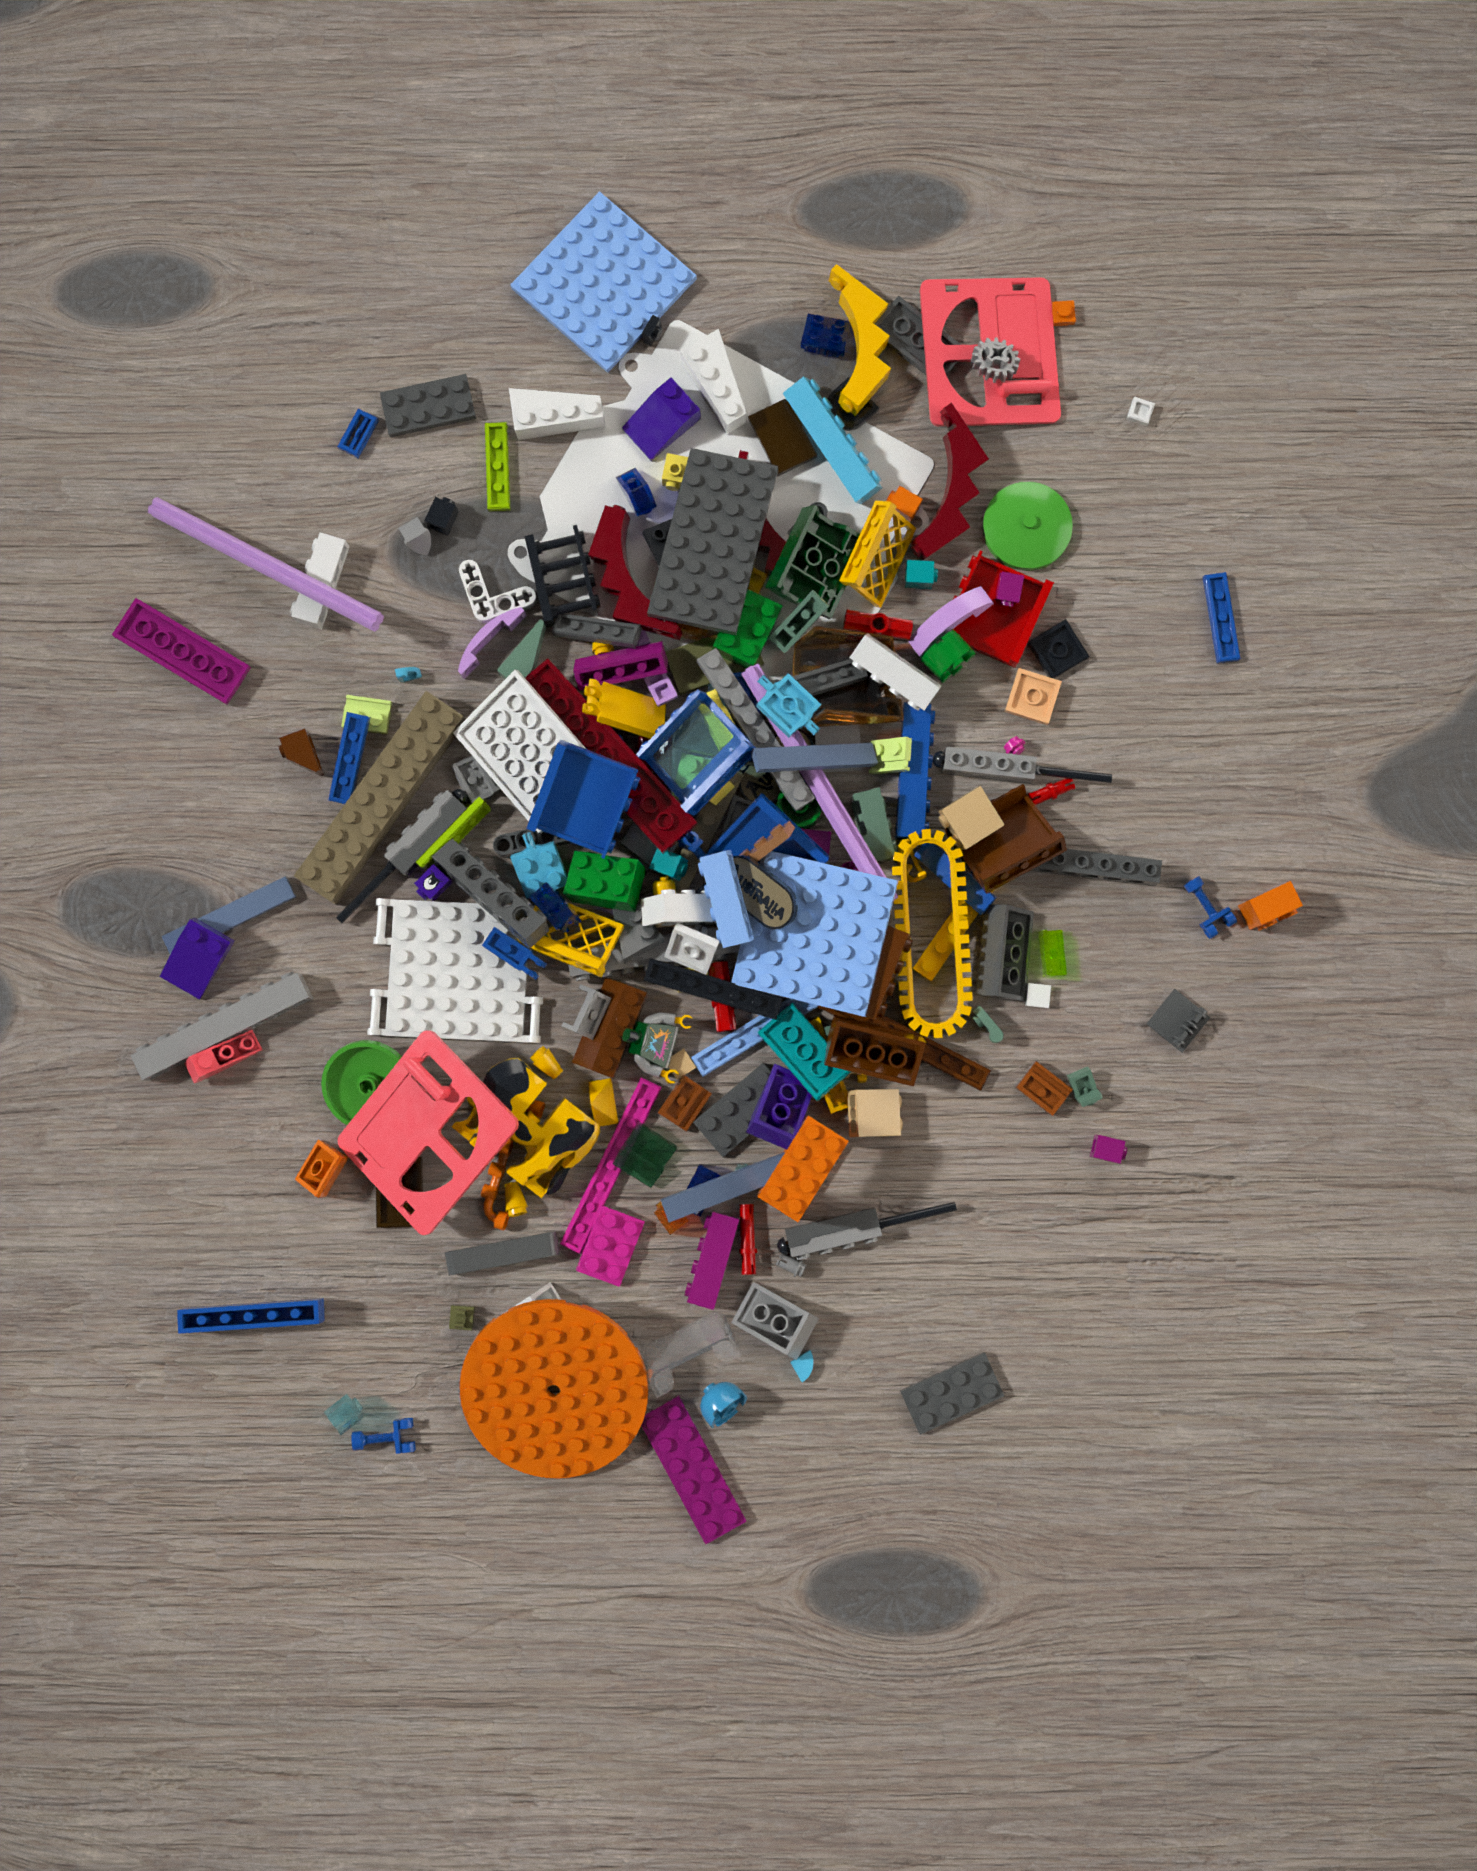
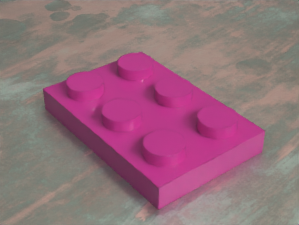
[576,1205,645,1287]

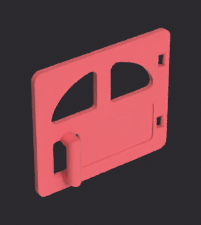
[920,277,1061,427]
[338,1030,519,1235]

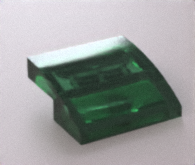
[613,1122,677,1188]

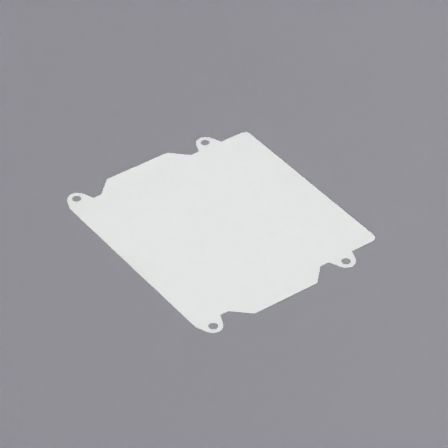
[507,320,934,723]

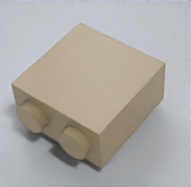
[938,786,1004,850]
[847,1089,903,1138]

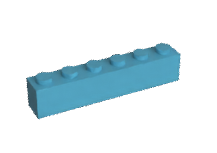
[783,376,883,504]

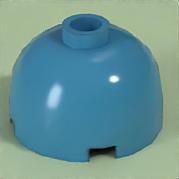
[700,1382,747,1428]

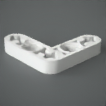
[459,560,537,623]

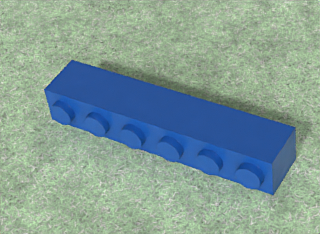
[895,702,935,840]
[177,1298,325,1334]

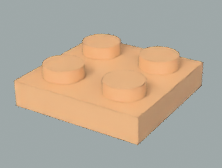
[1004,668,1062,725]

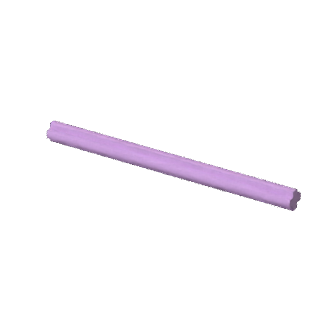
[148,497,384,632]
[741,664,898,900]

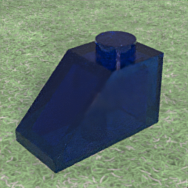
[616,468,657,517]

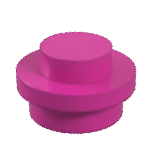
[1004,736,1025,755]

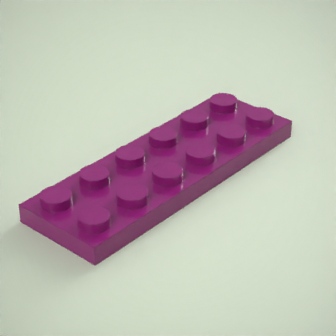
[112,598,251,705]
[641,1395,747,1545]

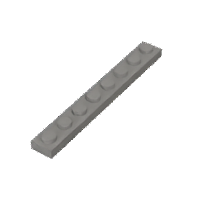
[697,648,815,812]

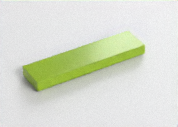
[485,422,511,512]
[416,797,491,871]

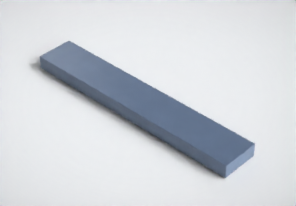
[751,743,878,773]
[161,876,296,954]
[660,1152,785,1222]

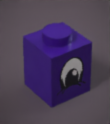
[414,864,453,901]

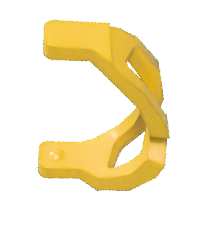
[897,838,927,882]

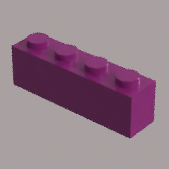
[573,641,668,691]
[684,1211,739,1310]

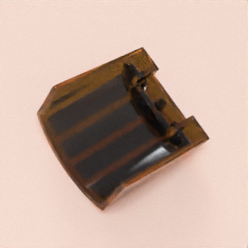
[793,627,904,728]

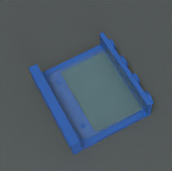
[636,689,756,816]

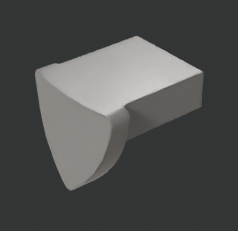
[398,517,431,555]

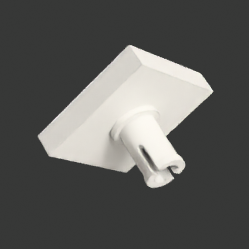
[664,923,719,975]

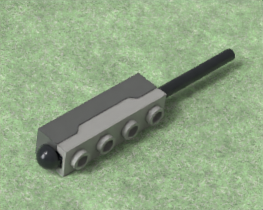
[933,747,1112,784]
[336,789,468,923]
[777,1202,957,1260]

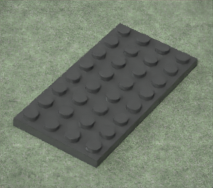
[647,448,778,635]

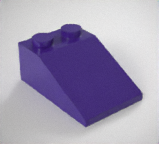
[622,377,701,461]
[159,918,235,1000]
[746,1064,812,1150]

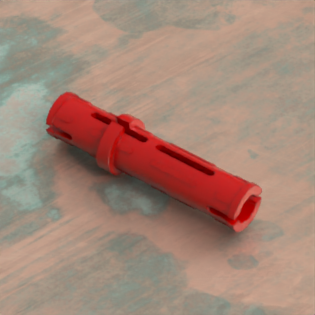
[739,1204,757,1275]

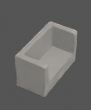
[561,984,611,1040]

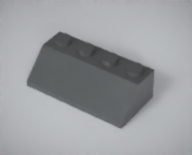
[976,904,1034,1002]

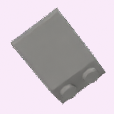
[731,1282,819,1360]

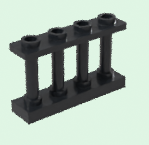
[524,525,601,627]

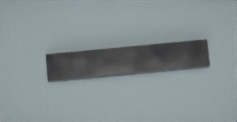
[644,958,783,1020]

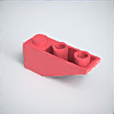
[184,1030,262,1084]

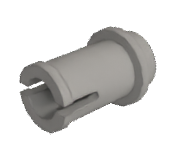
[775,1253,806,1277]

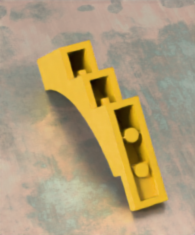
[828,264,891,416]

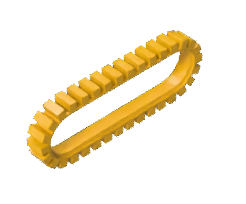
[892,829,973,1038]

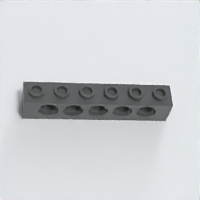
[432,839,549,949]
[1030,849,1162,886]

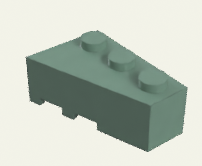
[851,787,898,864]

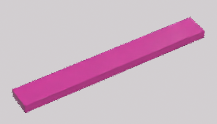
[560,1077,662,1254]

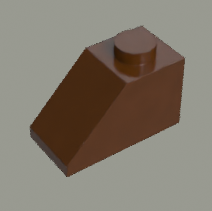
[278,729,324,776]

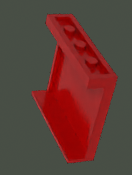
[952,550,1054,668]

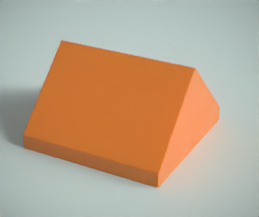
[295,1139,349,1198]

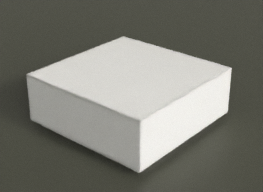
[1126,397,1155,426]
[1025,983,1051,1009]

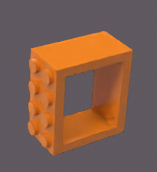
[757,1116,849,1222]

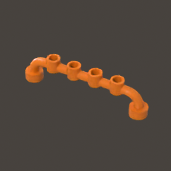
[481,1100,545,1231]

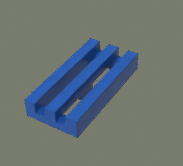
[337,408,379,459]

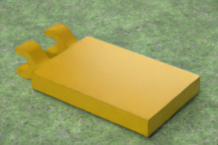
[582,679,666,739]

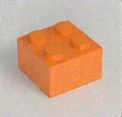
[1238,881,1303,931]

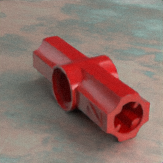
[843,609,913,641]
[709,961,736,1032]

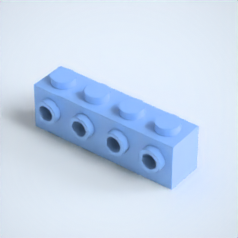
[698,850,754,948]

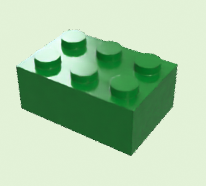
[712,589,783,669]
[563,851,646,912]

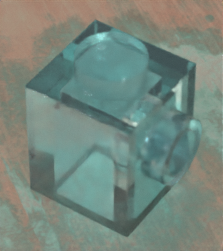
[324,1394,364,1435]

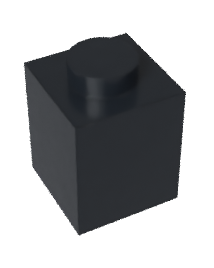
[424,497,459,536]

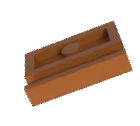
[1015,1061,1073,1116]
[658,1074,712,1132]

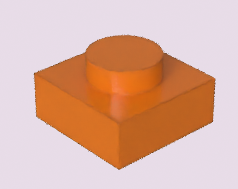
[1051,300,1076,326]

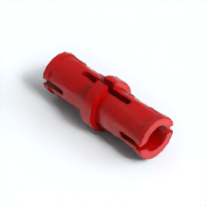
[1028,778,1075,806]

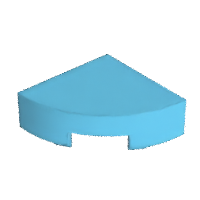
[395,667,422,683]
[790,1350,813,1382]

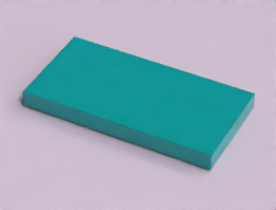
[757,1003,851,1101]

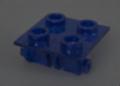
[801,313,850,358]

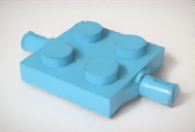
[756,673,821,738]
[510,832,568,907]

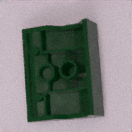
[765,505,860,619]

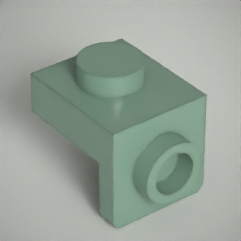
[1067,1066,1103,1107]

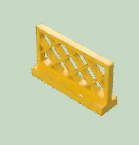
[839,500,917,608]
[517,893,624,978]

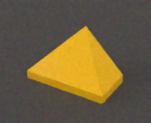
[589,1078,619,1127]

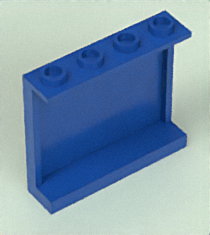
[526,739,640,859]
[705,793,829,864]

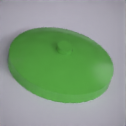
[982,482,1073,571]
[321,1040,402,1125]

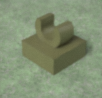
[449,1305,475,1331]

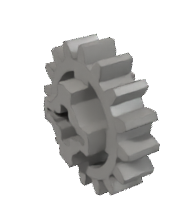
[971,337,1020,383]

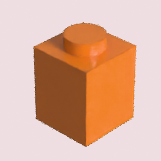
[886,486,923,523]

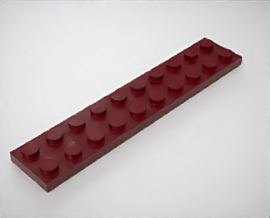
[525,658,697,854]

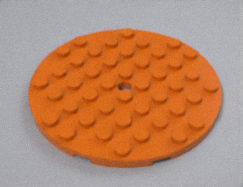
[460,1299,648,1478]

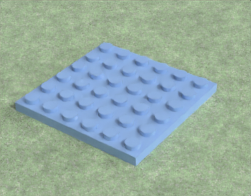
[510,191,697,373]
[731,851,898,1017]

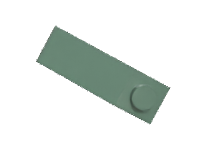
[769,590,829,653]
[497,619,546,679]

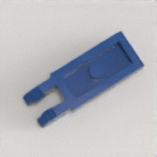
[482,927,547,980]

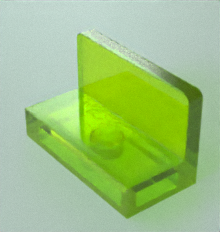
[1038,929,1067,977]

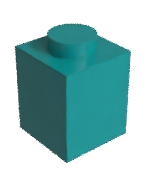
[905,560,938,589]
[649,848,688,881]

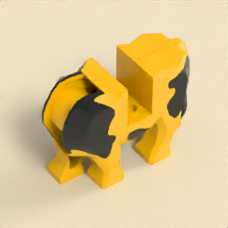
[452,1058,600,1199]

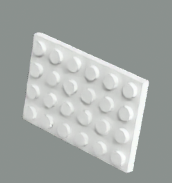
[453,670,586,833]

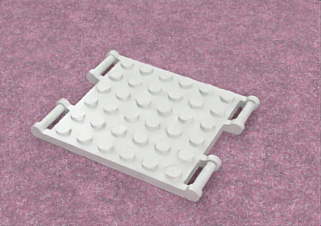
[367,898,548,1043]

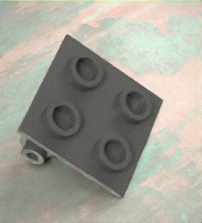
[1146,989,1211,1053]

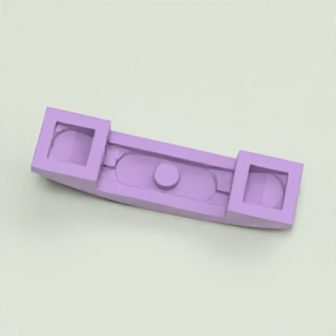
[908,586,994,658]
[458,607,526,679]
[628,630,678,707]

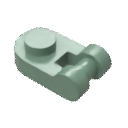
[972,1006,1003,1043]

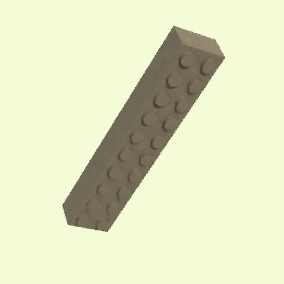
[294,691,466,905]

